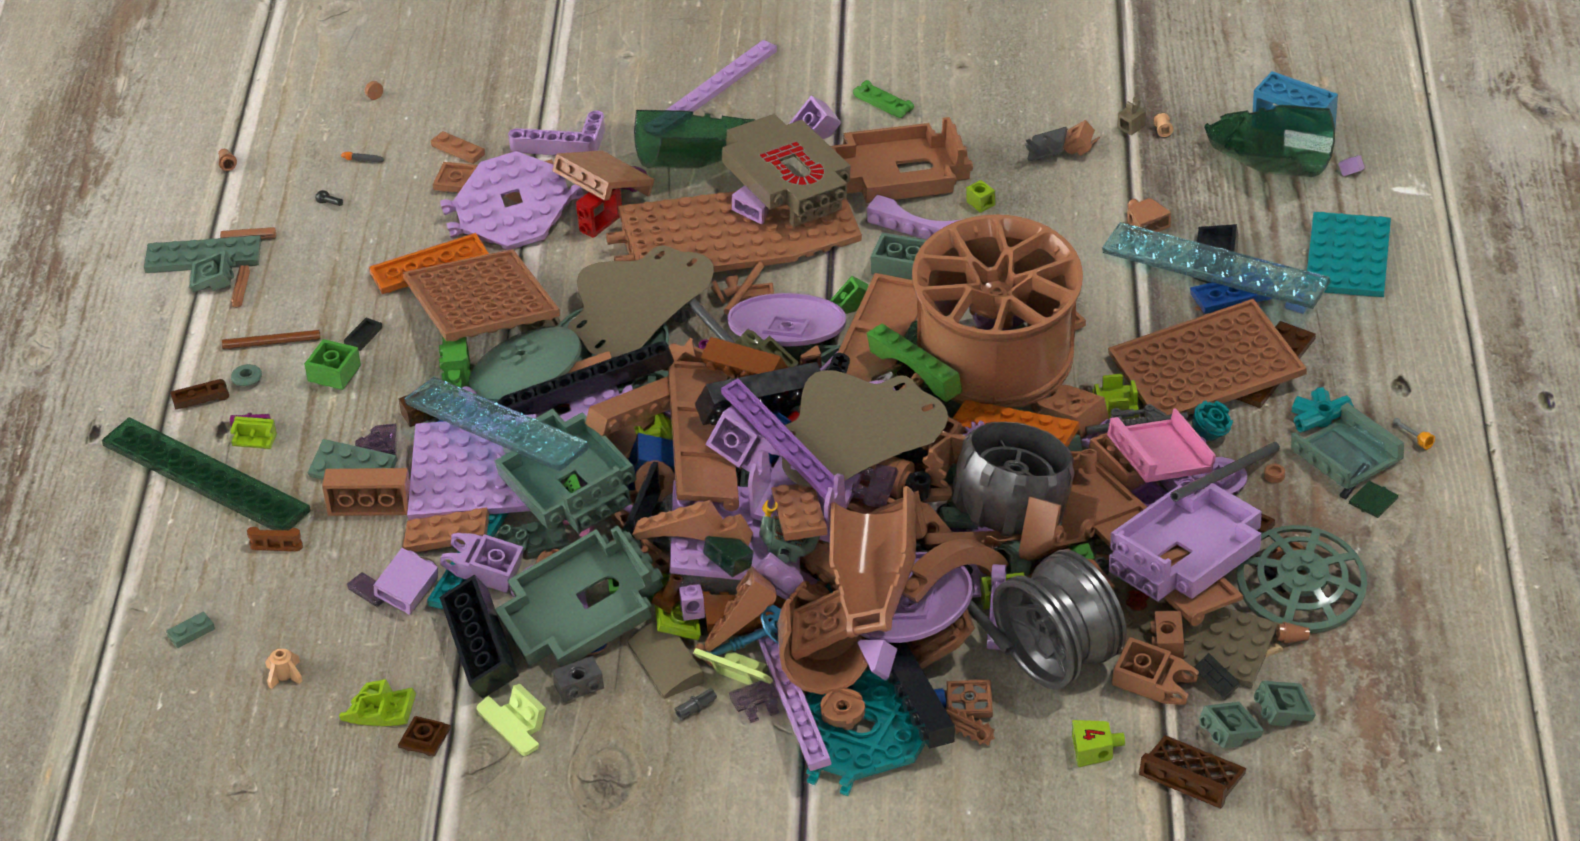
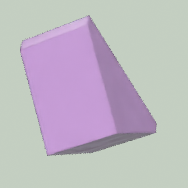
[857,640,897,681]

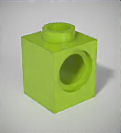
[966,180,995,213]

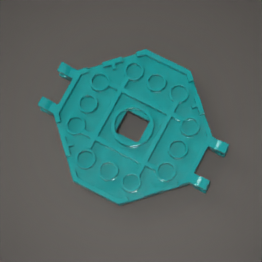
[805,670,926,796]

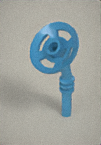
[706,605,781,656]

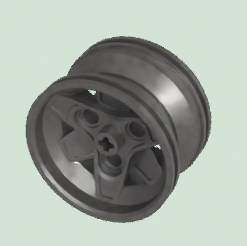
[993,550,1127,689]

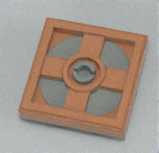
[946,680,993,718]

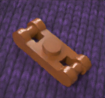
[247,527,303,552]

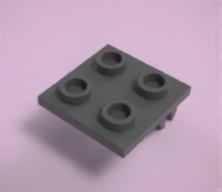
[1025,127,1068,161]

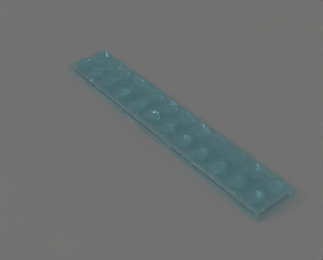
[1102,222,1330,309]
[404,377,590,472]

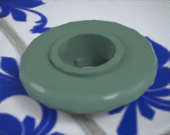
[231,364,262,386]

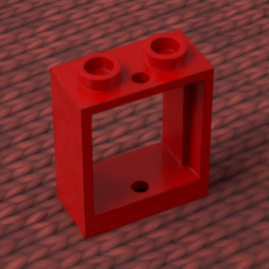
[576,188,622,238]

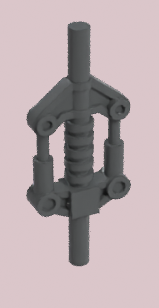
[1086,404,1188,435]

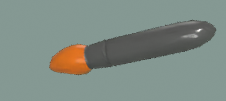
[341,152,384,163]

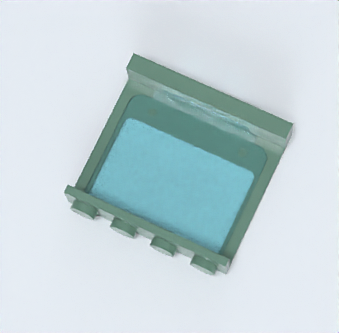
[1291,403,1404,489]

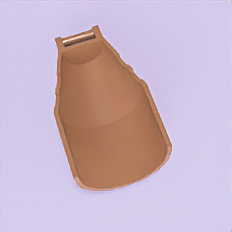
[829,486,917,638]

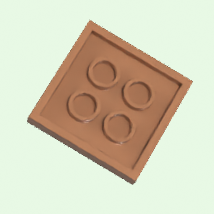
[791,589,848,660]

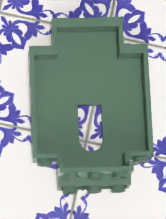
[494,409,637,534]
[495,525,664,667]

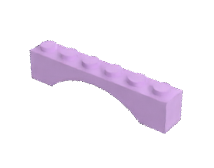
[867,195,962,240]

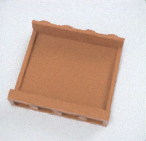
[552,150,655,200]

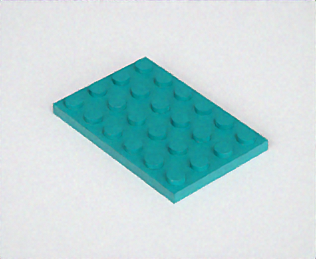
[1305,212,1391,297]

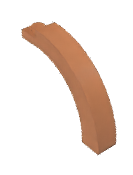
[902,539,1009,603]

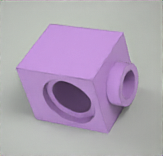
[679,584,705,621]

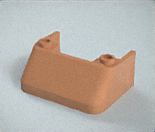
[1019,490,1099,561]

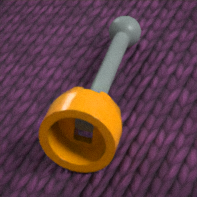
[1393,418,1435,450]

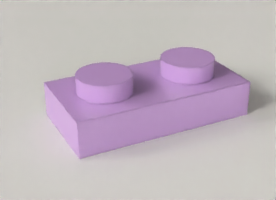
[756,552,803,595]

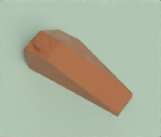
[704,566,777,652]

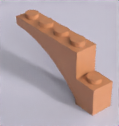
[633,500,753,552]

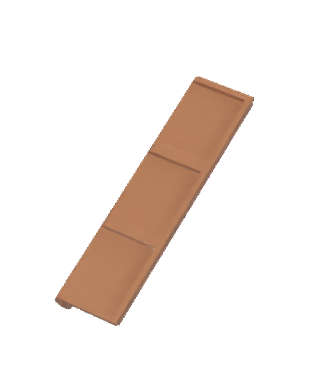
[838,273,917,382]
[668,361,739,511]
[1071,461,1244,626]

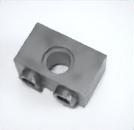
[552,656,604,703]

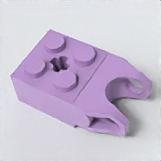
[705,405,782,474]
[440,533,523,593]

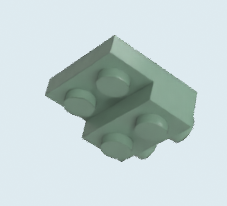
[189,250,236,292]
[1254,681,1316,726]
[1199,702,1264,748]

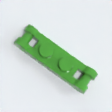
[853,80,914,118]

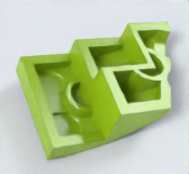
[339,679,416,726]

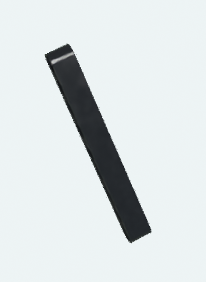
[498,341,674,417]

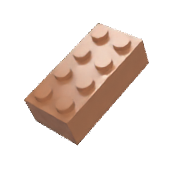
[322,468,410,516]

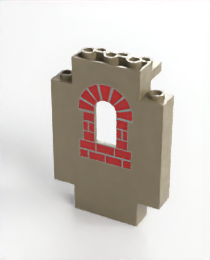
[722,114,851,227]

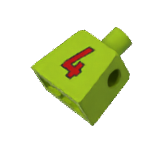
[1072,720,1125,767]

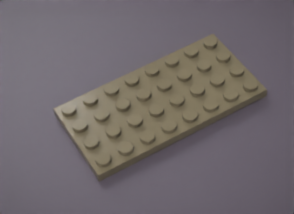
[1112,578,1278,688]

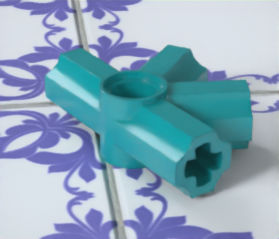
[1291,387,1354,433]

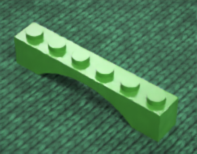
[867,323,962,402]

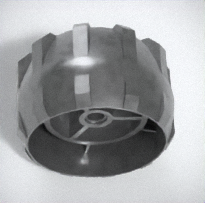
[952,422,1075,537]

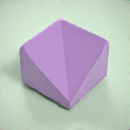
[1338,155,1365,176]

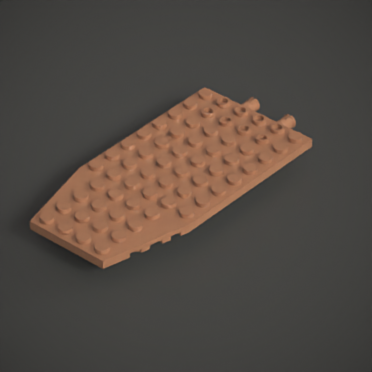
[606,190,862,272]

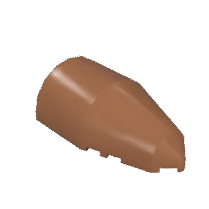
[777,581,868,695]

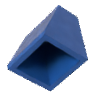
[627,433,675,490]

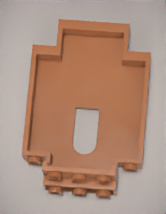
[831,117,973,203]

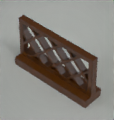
[1139,735,1246,809]

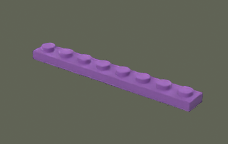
[721,378,834,499]

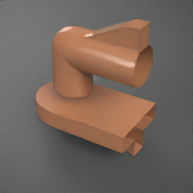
[710,275,738,304]

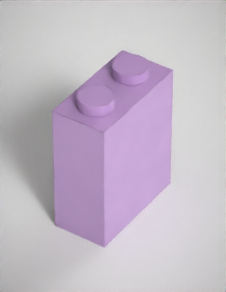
[374,548,438,615]

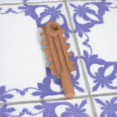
[946,706,995,746]

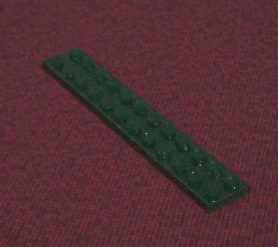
[102,417,311,531]

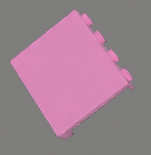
[1107,408,1216,483]

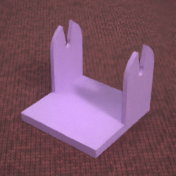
[748,450,862,543]

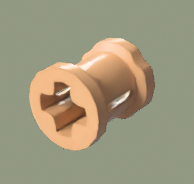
[1154,113,1174,137]

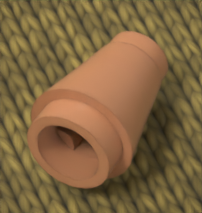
[218,148,237,171]
[1276,622,1310,644]

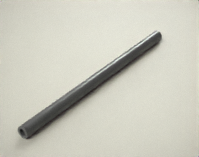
[1170,442,1280,502]

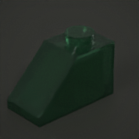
[703,536,754,578]

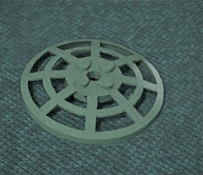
[1236,525,1367,633]

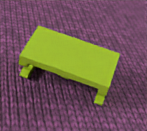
[230,416,277,449]

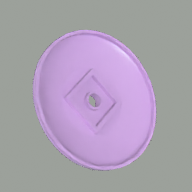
[728,293,846,347]
[860,552,973,643]

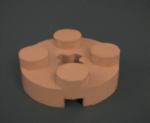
[821,689,865,730]

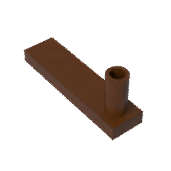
[651,574,706,614]

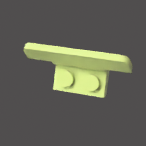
[693,648,773,687]
[477,684,546,756]

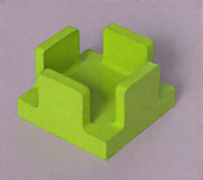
[1092,374,1139,420]

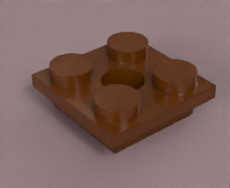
[398,716,451,756]

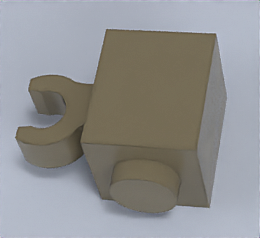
[1117,97,1146,136]

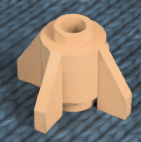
[265,649,302,689]

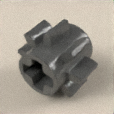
[671,303,692,323]

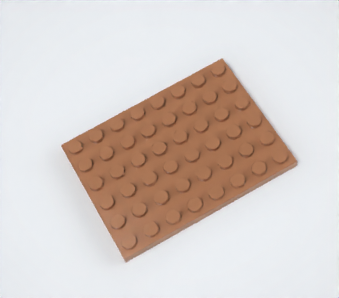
[403,249,560,341]
[1108,299,1307,415]

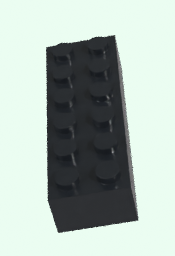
[695,362,821,425]
[439,575,519,699]

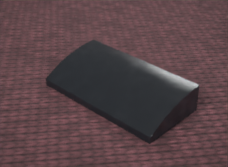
[1193,224,1239,283]
[622,462,661,542]

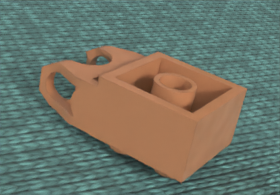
[1031,385,1109,438]
[1112,637,1199,705]

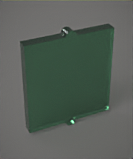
[1349,481,1399,518]

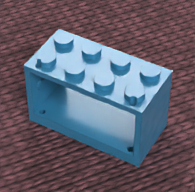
[1252,71,1338,149]

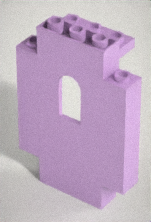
[1109,483,1262,601]

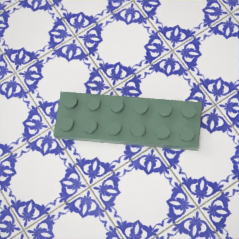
[144,236,261,273]

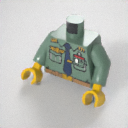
[759,500,820,564]

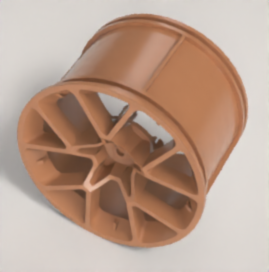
[912,214,1083,409]

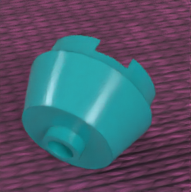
[1192,400,1233,441]

